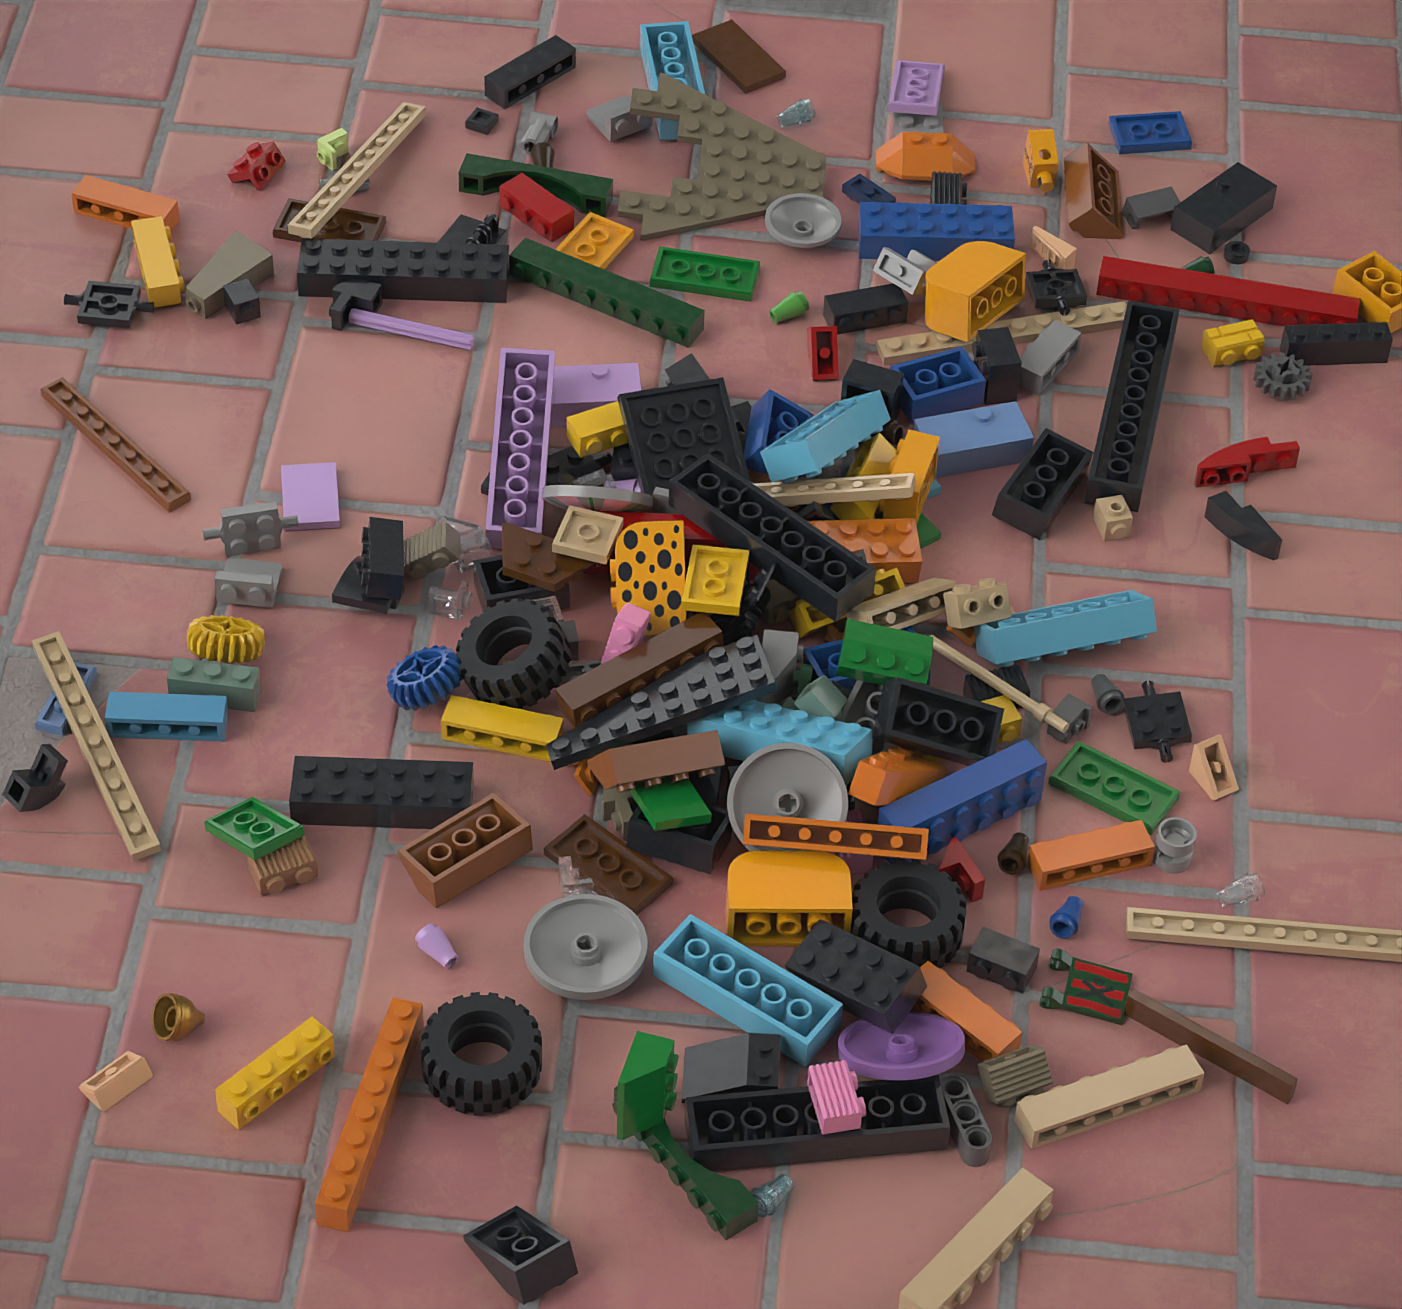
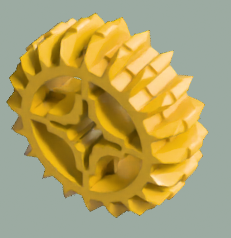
[187,615,265,664]

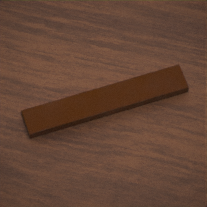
[1124,989,1298,1105]

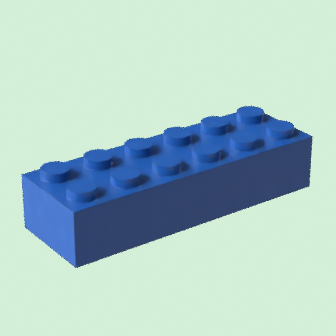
[858,202,1015,261]
[877,739,1047,864]

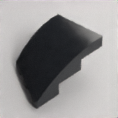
[332,556,405,614]

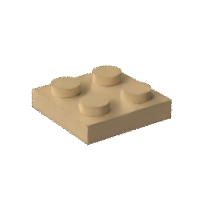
[552,505,623,564]

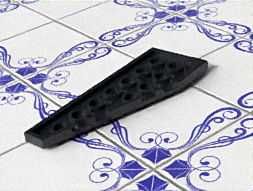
[546,635,778,770]

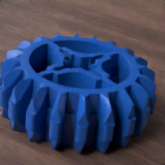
[386,645,463,711]

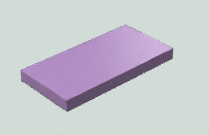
[887,60,945,116]

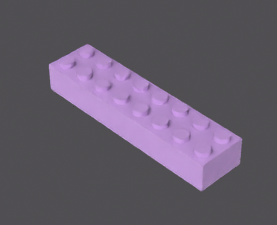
[485,348,555,549]

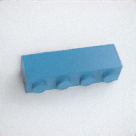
[105,692,228,742]

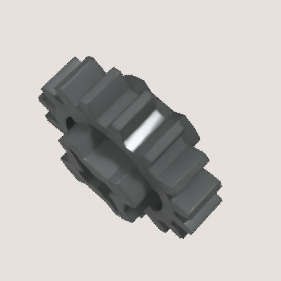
[1253,352,1312,401]

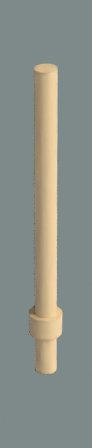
[930,635,1069,733]

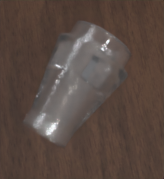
[1217,873,1265,907]

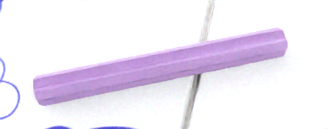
[349,308,474,350]

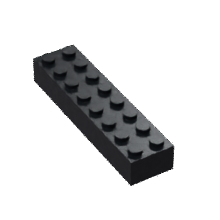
[297,238,509,303]
[668,453,876,622]
[684,1075,950,1171]

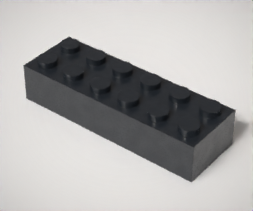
[289,756,474,829]

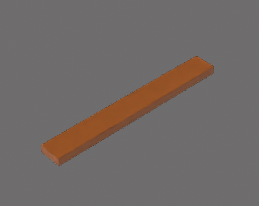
[40,377,191,512]

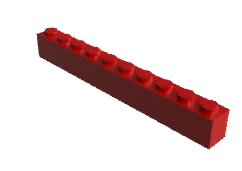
[1096,256,1360,326]

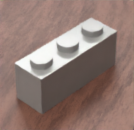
[1019,320,1082,396]

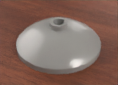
[765,193,842,248]

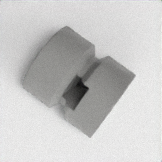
[1153,817,1197,874]

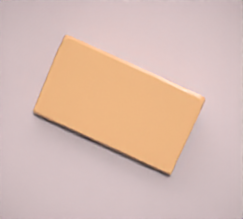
[79,1051,153,1111]

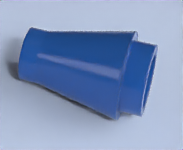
[1049,896,1084,939]

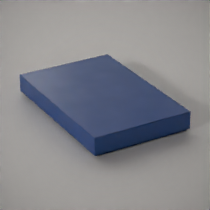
[1108,111,1192,154]

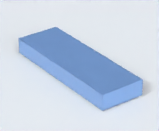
[35,662,97,736]

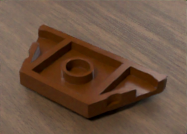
[502,522,602,592]

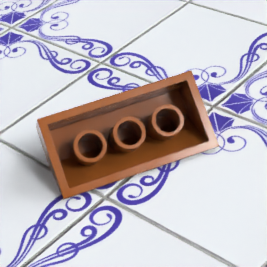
[1064,143,1124,239]
[587,730,725,793]
[397,792,533,908]

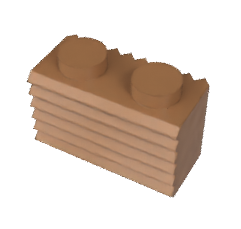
[247,836,318,895]

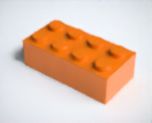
[808,518,923,583]

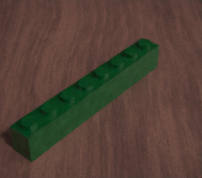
[509,238,705,348]

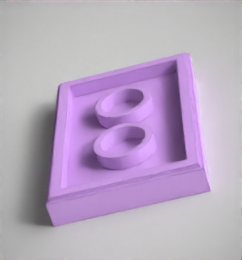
[281,462,340,531]

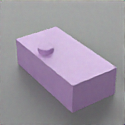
[550,363,641,427]

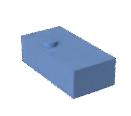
[913,401,1034,478]

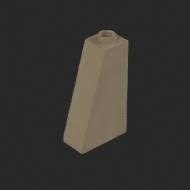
[186,231,274,319]

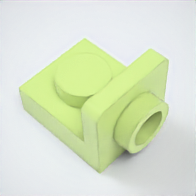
[317,128,349,171]

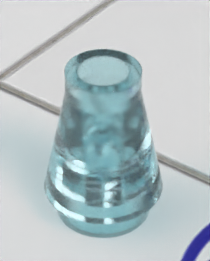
[777,99,816,128]
[750,1174,794,1217]

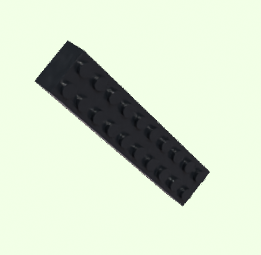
[1084,300,1180,512]

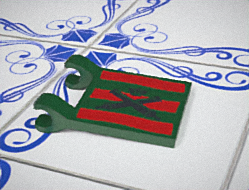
[1039,948,1132,1025]

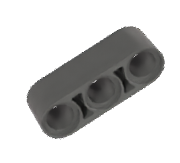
[941,1074,992,1167]

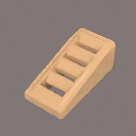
[1030,226,1077,270]

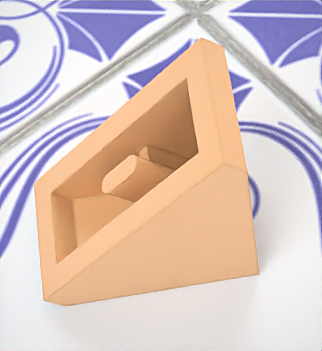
[1189,735,1239,800]

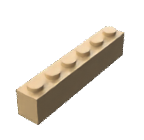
[1014,1044,1205,1150]
[898,1167,1054,1309]

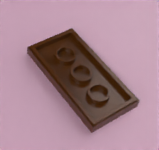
[692,19,786,94]
[273,198,386,242]
[544,814,673,915]

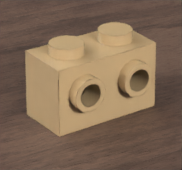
[943,578,1011,629]

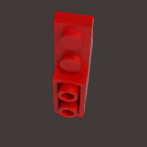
[1194,437,1300,488]

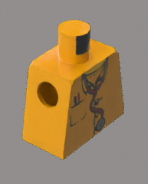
[1023,129,1059,192]

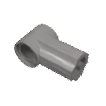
[521,111,559,156]

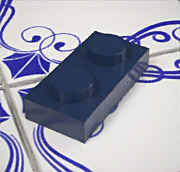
[842,174,896,204]

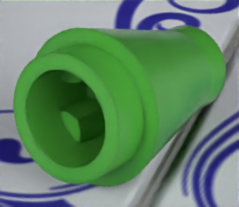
[769,291,809,324]

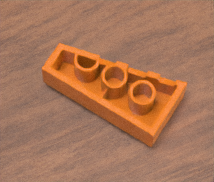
[848,745,948,806]

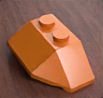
[875,132,975,181]

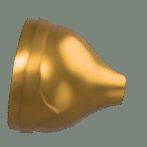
[152,993,205,1041]

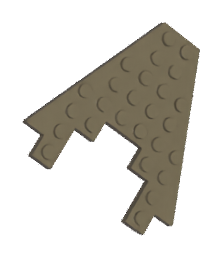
[617,73,826,241]

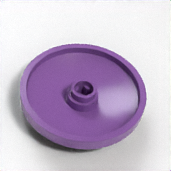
[838,1012,965,1080]

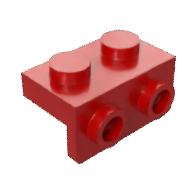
[227,141,286,190]

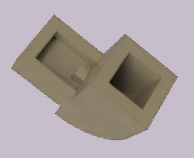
[602,788,638,841]

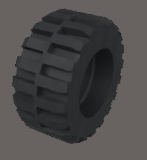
[456,599,571,709]
[850,859,967,968]
[421,992,542,1116]

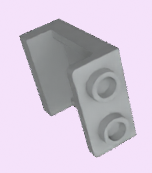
[873,247,937,295]

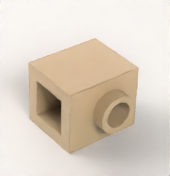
[1093,495,1133,541]

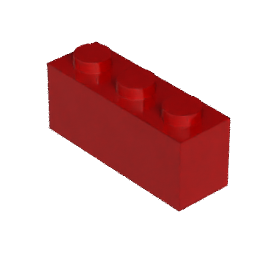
[499,173,574,242]

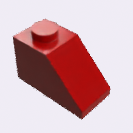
[807,326,839,380]

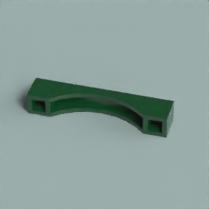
[458,153,613,218]
[612,1086,759,1240]

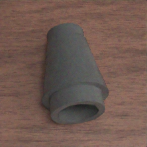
[1091,674,1124,714]

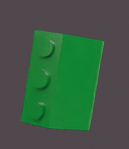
[836,619,933,685]
[617,1031,679,1140]

